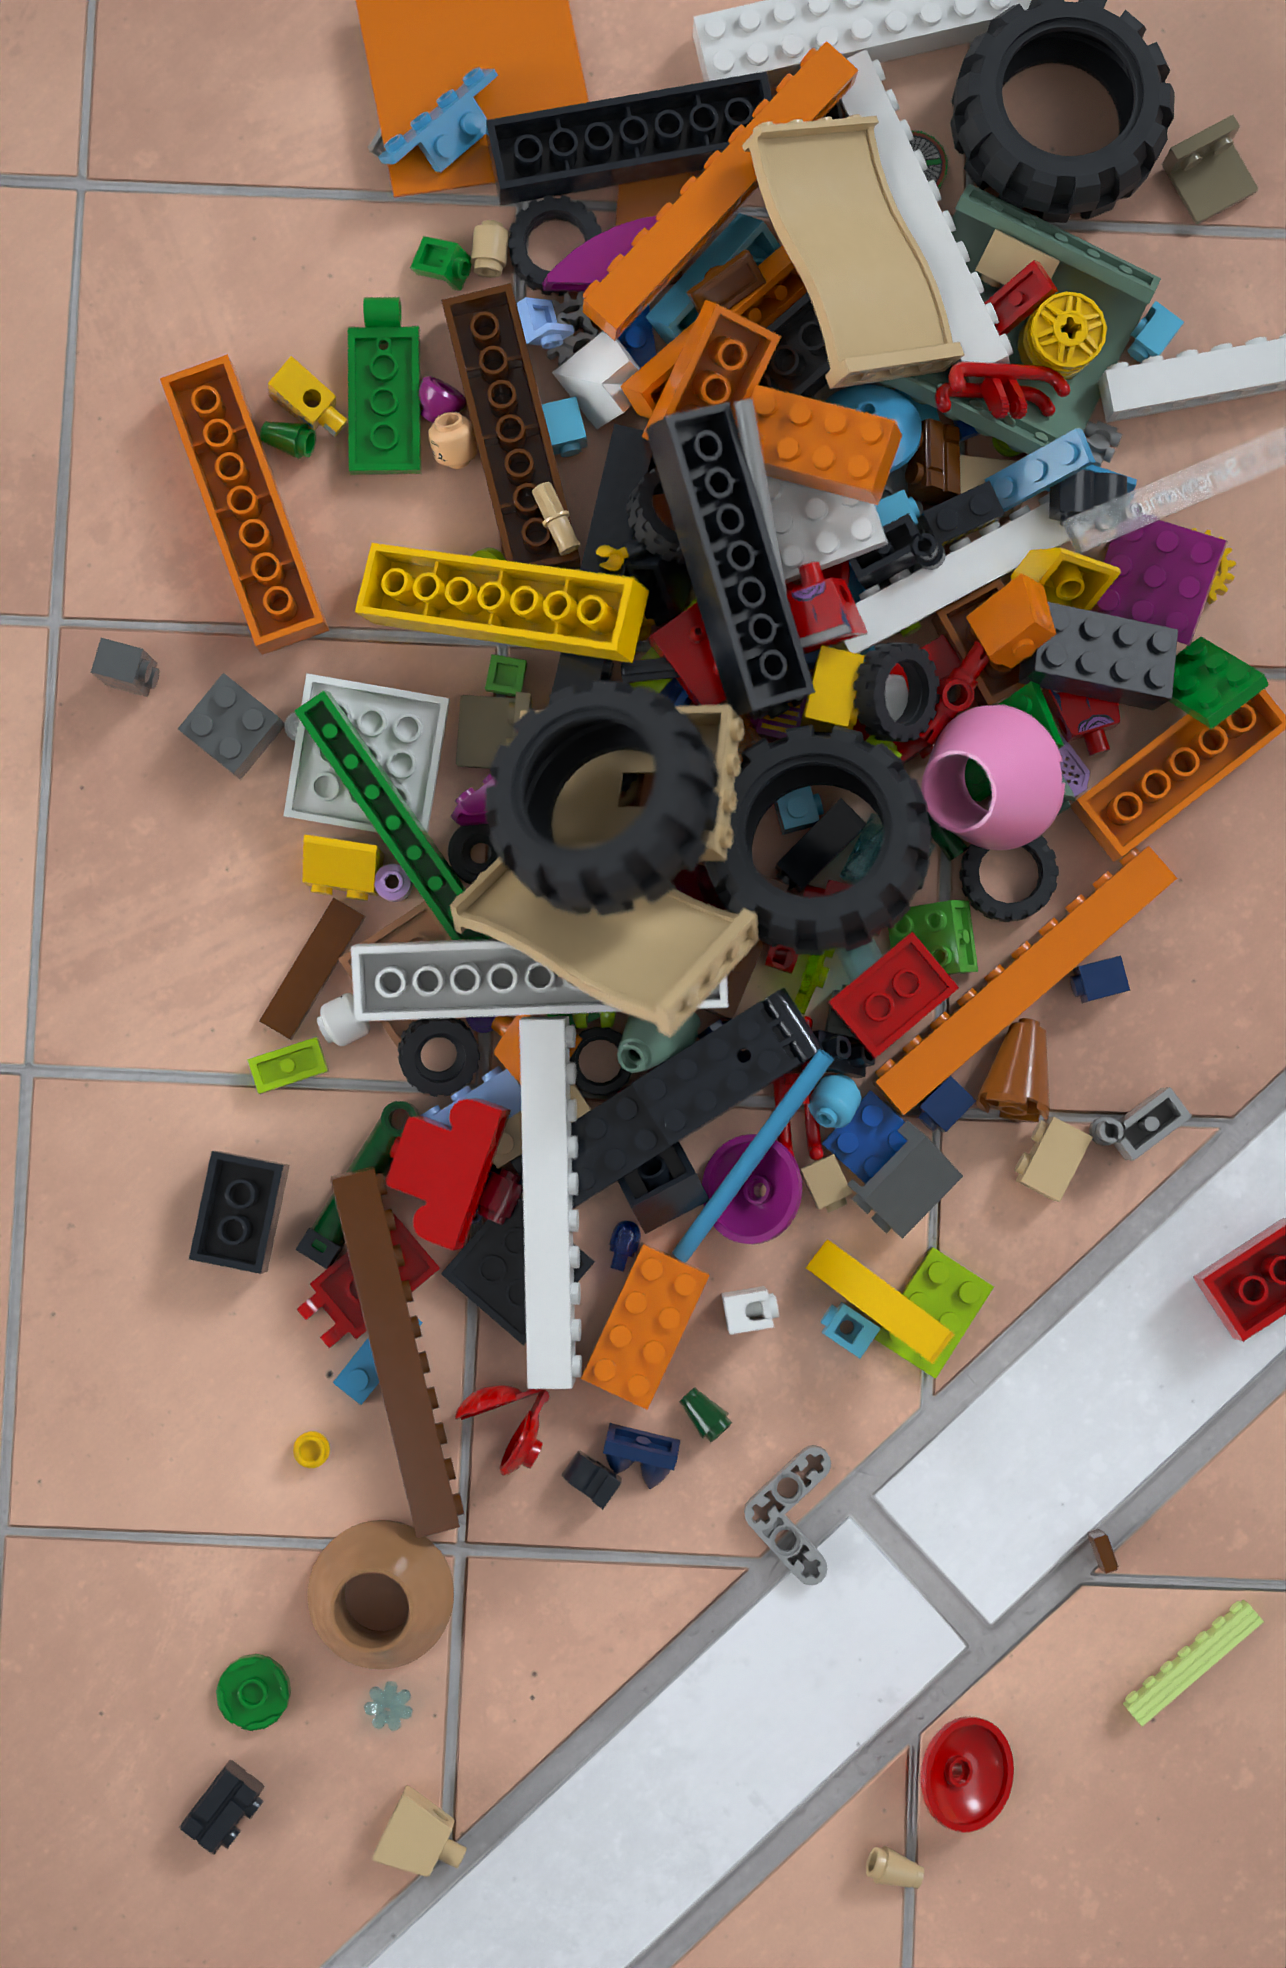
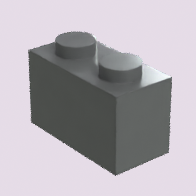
[91,637,160,697]

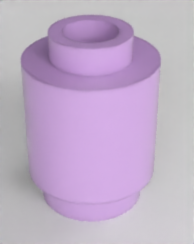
[374,864,413,902]

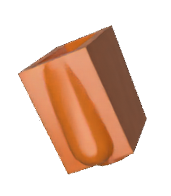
[966,573,1056,669]

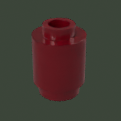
[477,1168,523,1225]

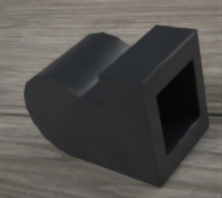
[562,1450,622,1510]

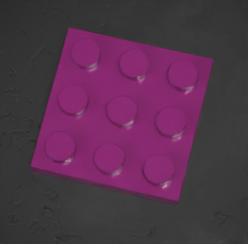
[1090,510,1228,646]

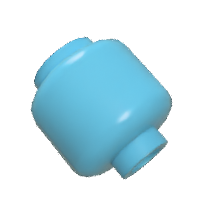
[808,1074,862,1128]

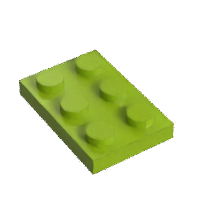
[874,1247,994,1379]

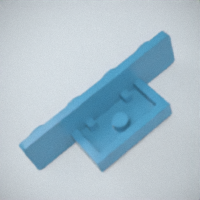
[378,67,498,172]

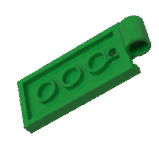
[348,297,421,475]

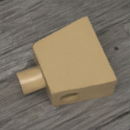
[372,1785,467,1877]

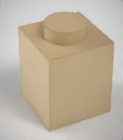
[799,1154,853,1212]

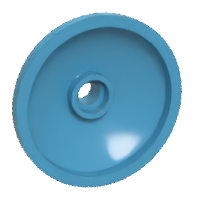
[824,384,922,472]

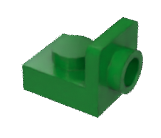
[410,236,472,291]

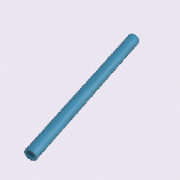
[672,1049,834,1263]

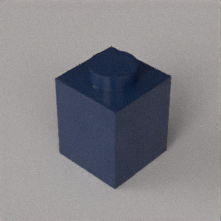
[1070,955,1130,1003]
[916,1075,976,1132]

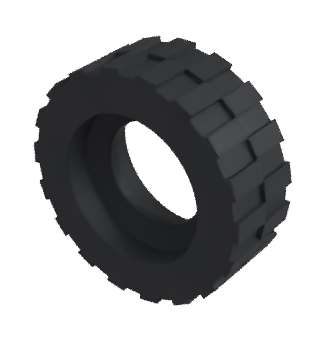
[398,1018,480,1097]

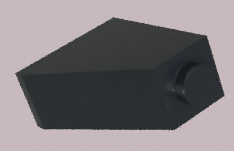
[774,798,867,893]

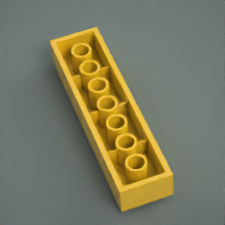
[355,543,649,663]

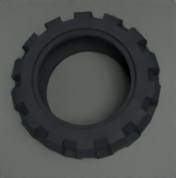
[950,0,1175,223]
[486,681,721,916]
[705,724,932,956]

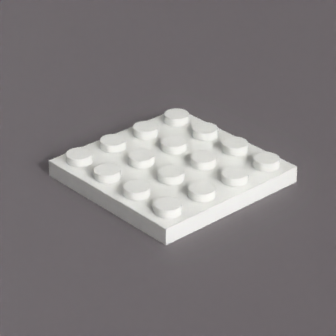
[766,476,888,584]
[283,673,450,833]

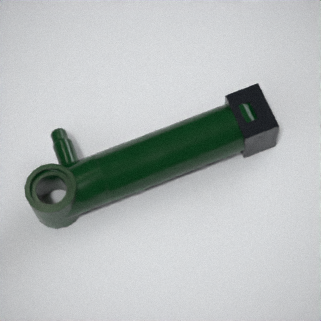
[295,1101,420,1269]

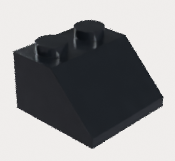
[618,1142,710,1234]

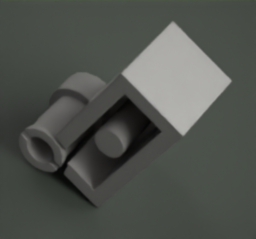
[1089,1087,1192,1160]

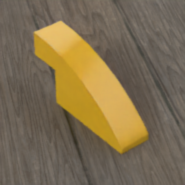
[806,1239,955,1364]

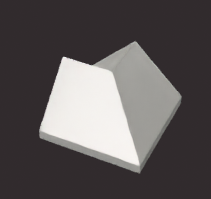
[552,331,640,429]

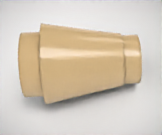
[866,1846,924,1889]

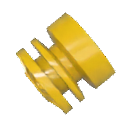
[1018,291,1107,380]

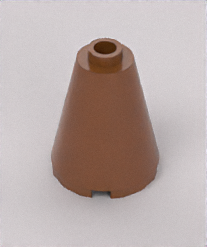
[977,1018,1050,1123]

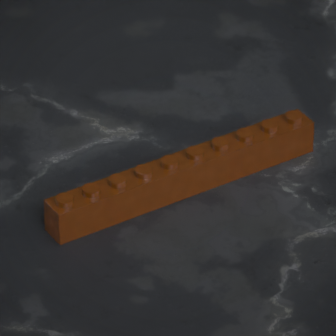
[330,1166,465,1538]

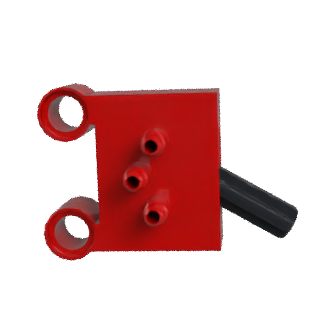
[621,602,727,706]

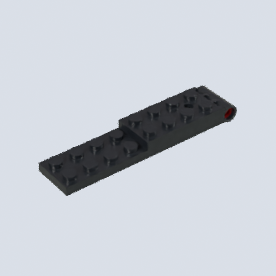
[511,987,824,1209]

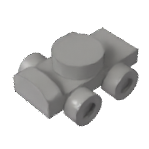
[1084,421,1122,467]

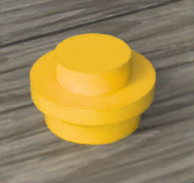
[293,1431,330,1468]

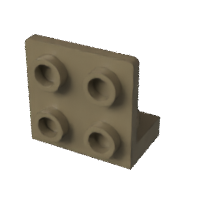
[1162,115,1258,224]
[456,692,532,769]

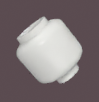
[317,993,370,1046]

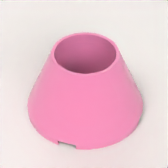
[921,705,1065,850]

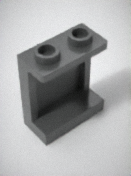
[847,1120,963,1239]

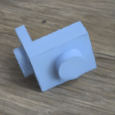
[516,297,574,349]

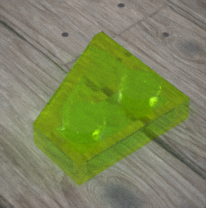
[794,949,835,1015]

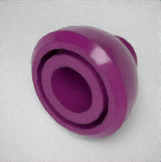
[419,376,467,423]

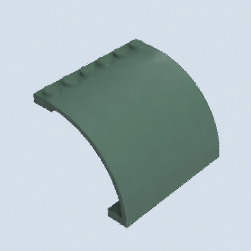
[879,184,1161,454]

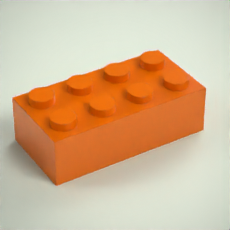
[642,300,781,441]
[739,385,902,505]
[581,1243,710,1410]

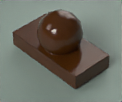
[686,249,766,313]

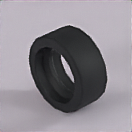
[570,1027,633,1096]

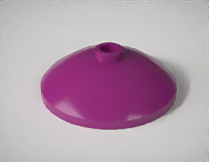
[702,1134,802,1244]

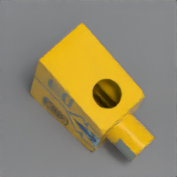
[268,356,348,437]

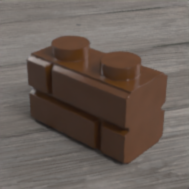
[905,418,961,506]

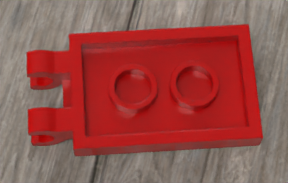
[297,1213,441,1348]

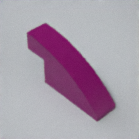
[543,216,657,292]

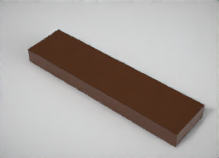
[259,898,366,1040]

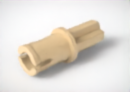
[532,482,581,555]

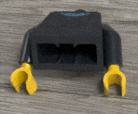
[596,538,692,641]

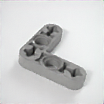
[744,1445,831,1585]

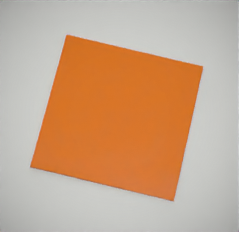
[355,0,589,198]

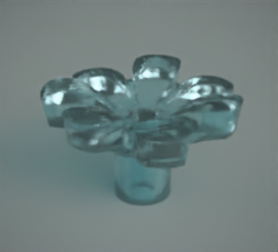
[364,1681,413,1731]

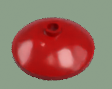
[920,1716,1014,1833]

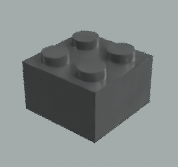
[178,673,285,780]

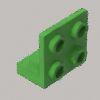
[888,900,978,974]

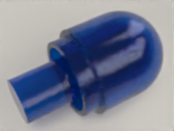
[609,1220,641,1272]

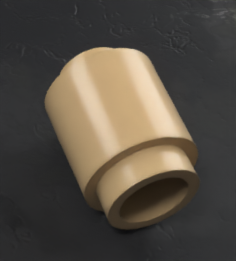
[471,220,509,278]

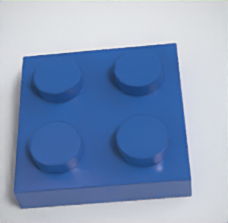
[821,1090,907,1184]

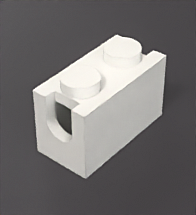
[721,1286,779,1334]

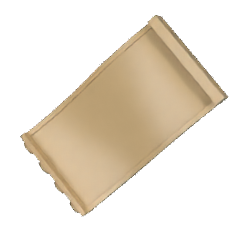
[742,114,964,389]
[450,857,758,1037]

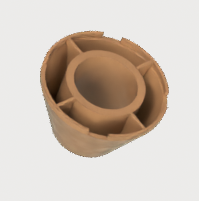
[307,1520,454,1669]

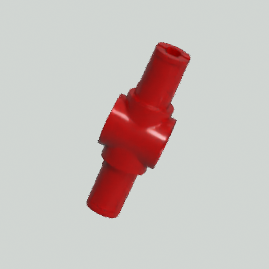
[919,641,989,745]

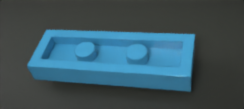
[984,428,1096,512]

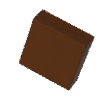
[1087,1529,1119,1574]

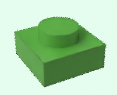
[485,654,527,697]

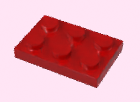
[827,932,959,1058]

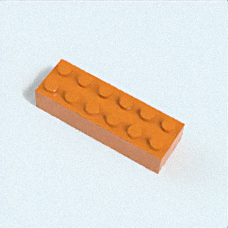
[1071,689,1286,862]

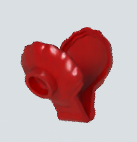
[455,1385,549,1475]

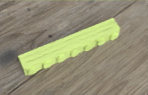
[1123,1600,1264,1727]

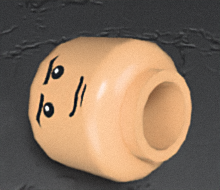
[428,412,479,469]

